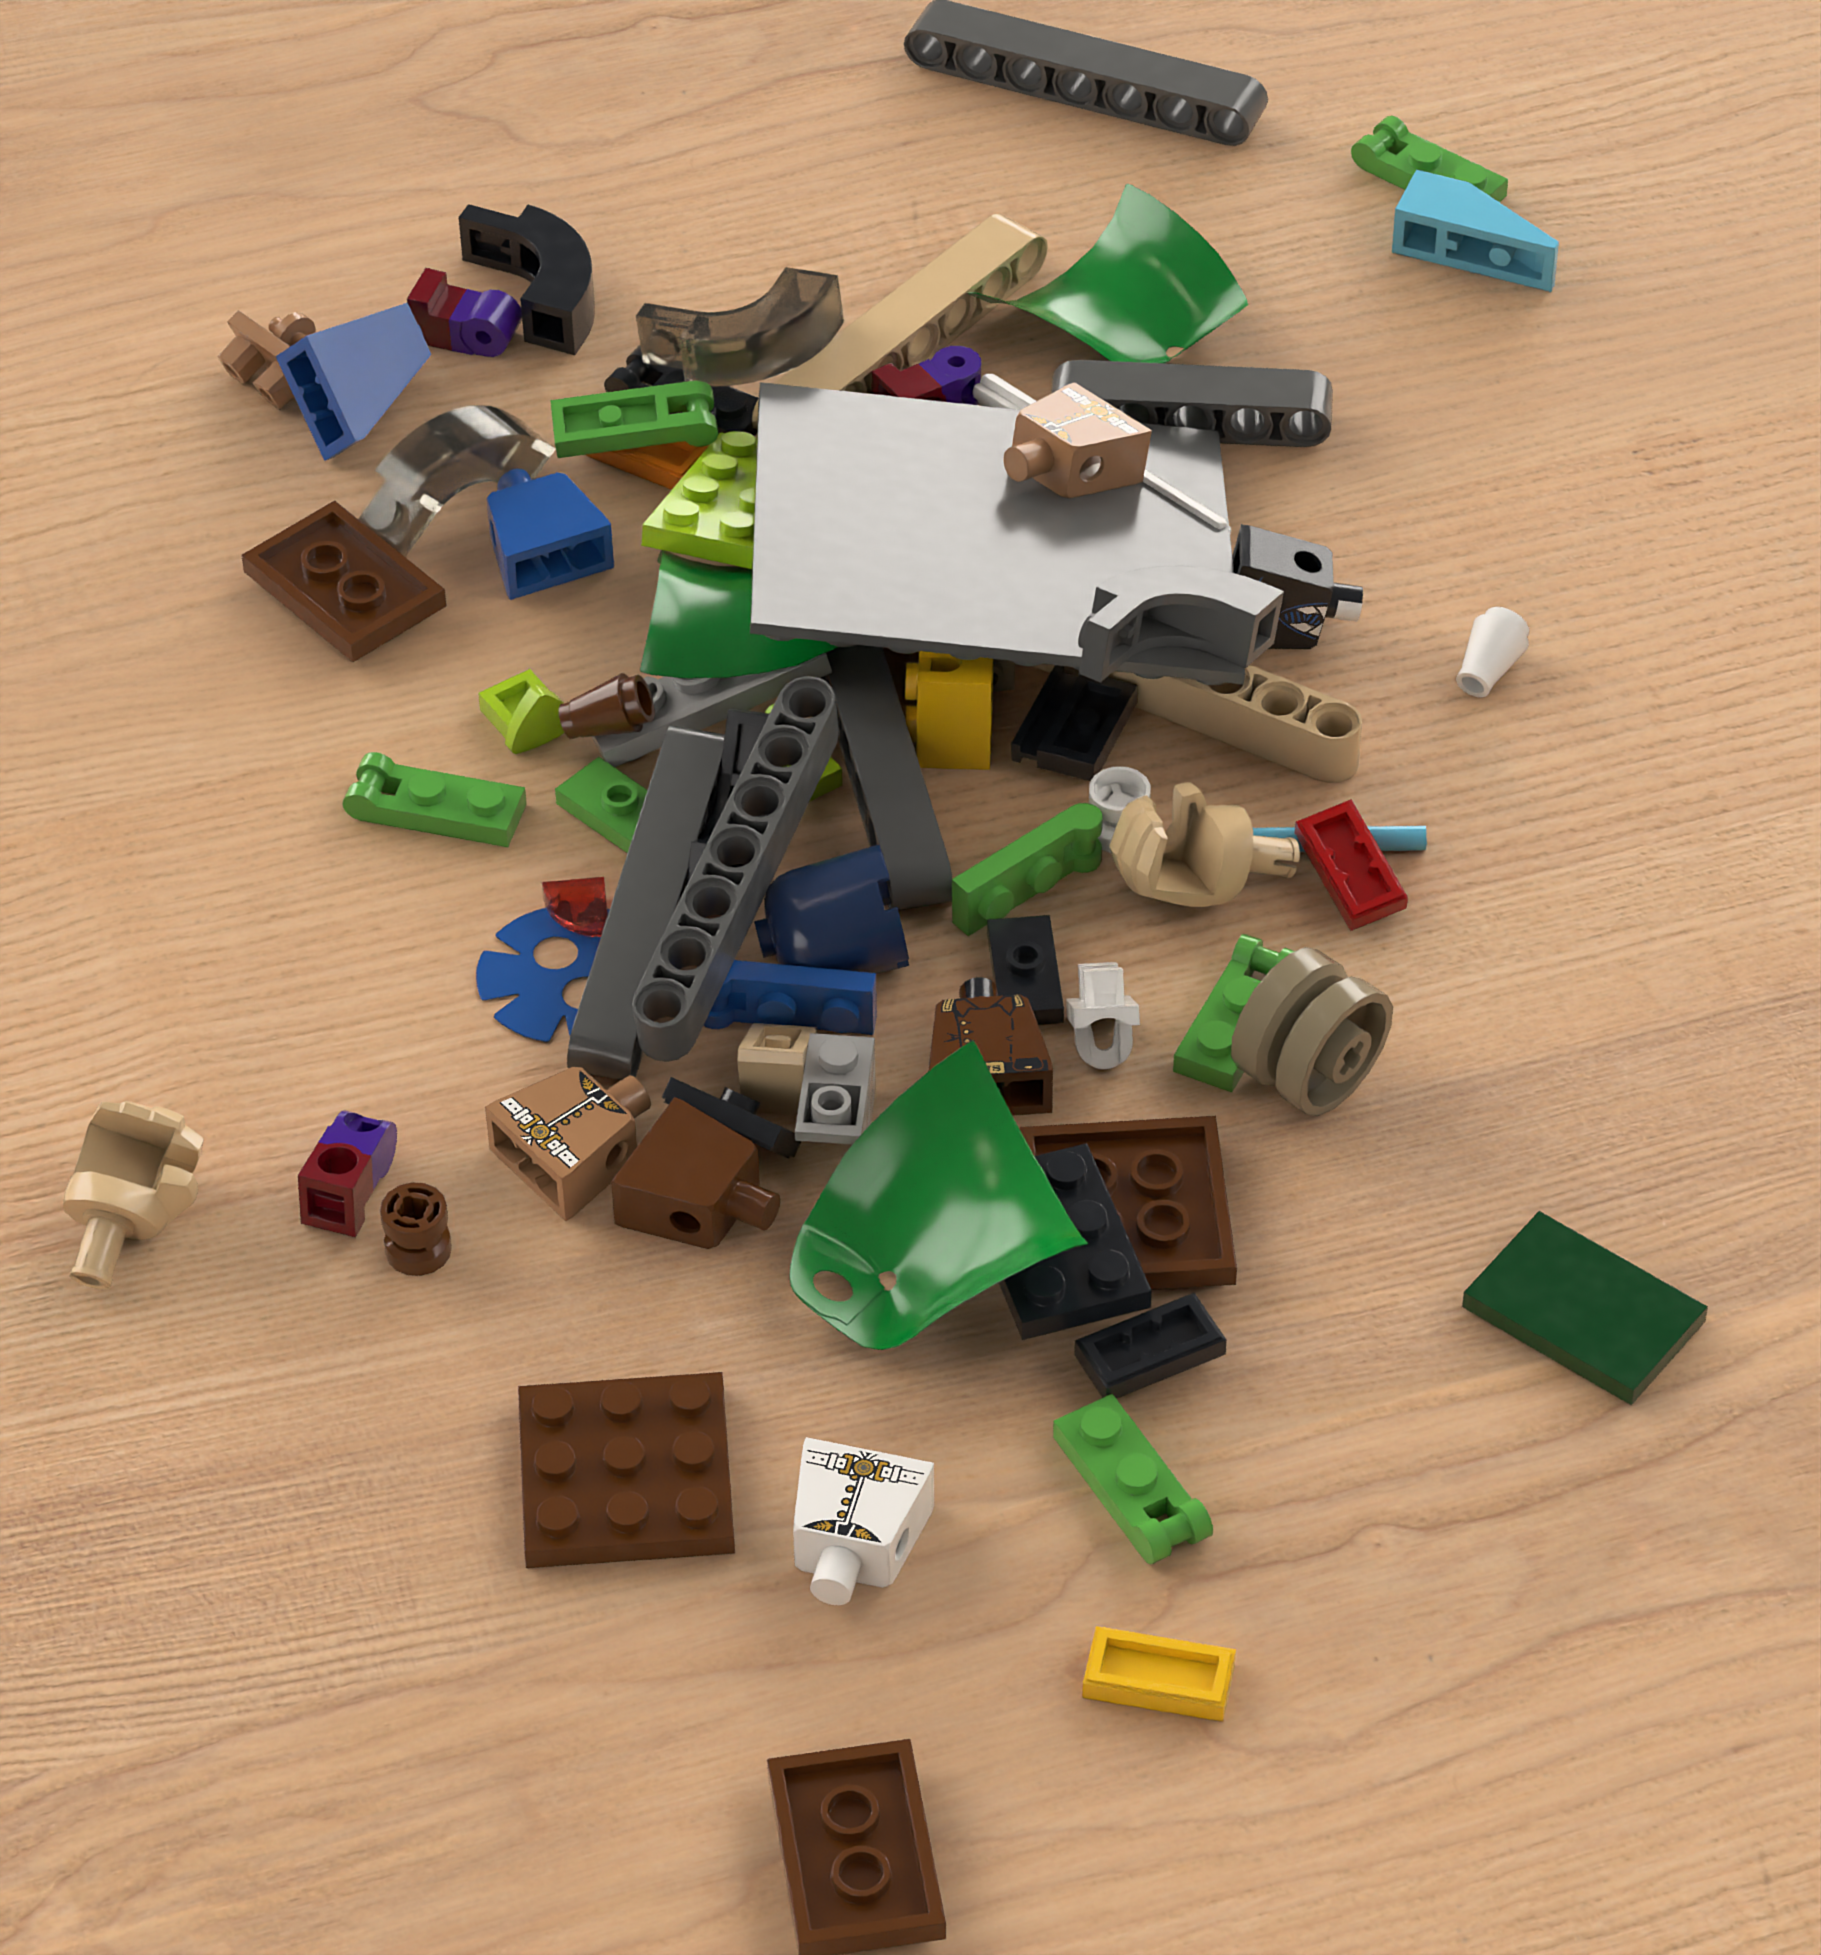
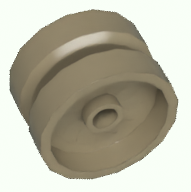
[1231,947,1393,1116]

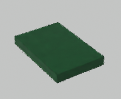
[1462,1211,1708,1405]

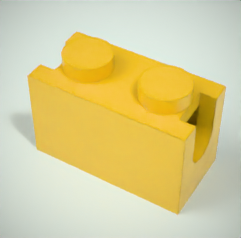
[905,651,994,770]

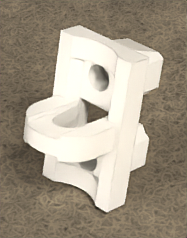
[1066,962,1140,1069]

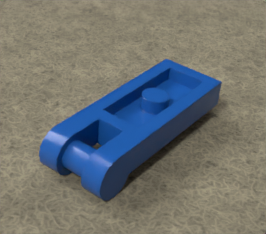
[697,960,877,1035]

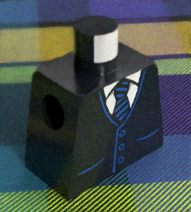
[1232,524,1363,649]

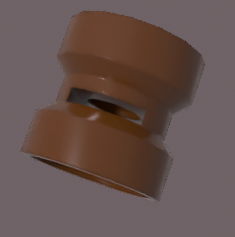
[380,1182,452,1276]

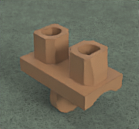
[218,310,316,410]

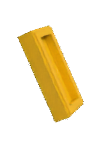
[1082,1626,1236,1722]

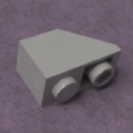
[795,1033,876,1144]

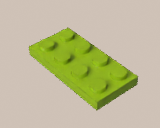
[641,431,757,569]

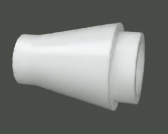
[1456,607,1529,697]

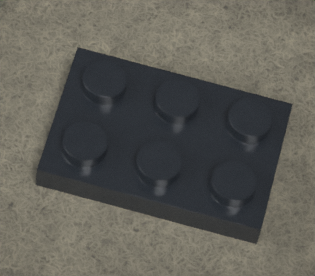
[998,1143,1152,1340]

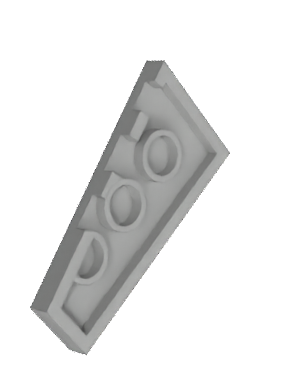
[592,653,832,767]

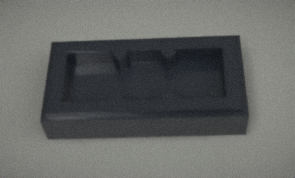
[987,915,1064,1025]
[661,1077,802,1159]
[1074,1293,1227,1399]

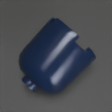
[754,845,909,974]

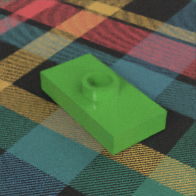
[555,757,647,853]

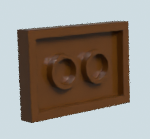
[241,500,447,662]
[767,1739,946,1955]

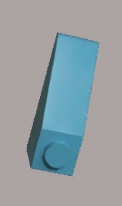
[1392,170,1559,292]

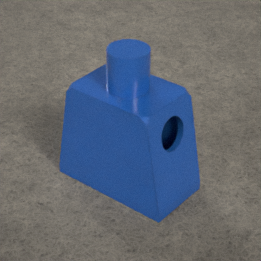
[486,469,614,600]

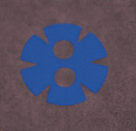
[476,904,610,1042]

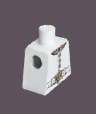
[793,1437,934,1605]

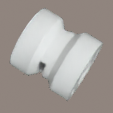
[1089,767,1151,853]

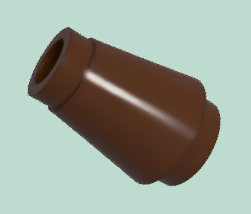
[559,673,655,739]

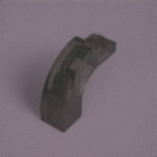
[636,267,844,387]
[359,405,556,557]

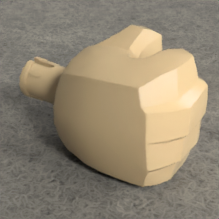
[1109,782,1300,907]
[63,1101,204,1290]

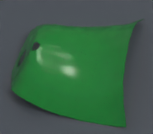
[967,183,1249,364]
[640,550,837,678]
[789,1040,1088,1350]

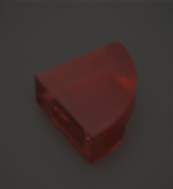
[542,877,608,937]

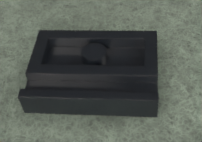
[1011,665,1138,781]

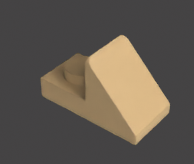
[737,1023,817,1116]

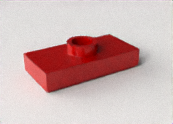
[1294,799,1408,931]

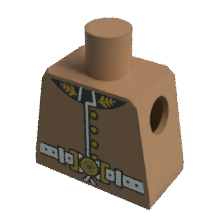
[1003,382,1152,498]
[485,1067,651,1221]

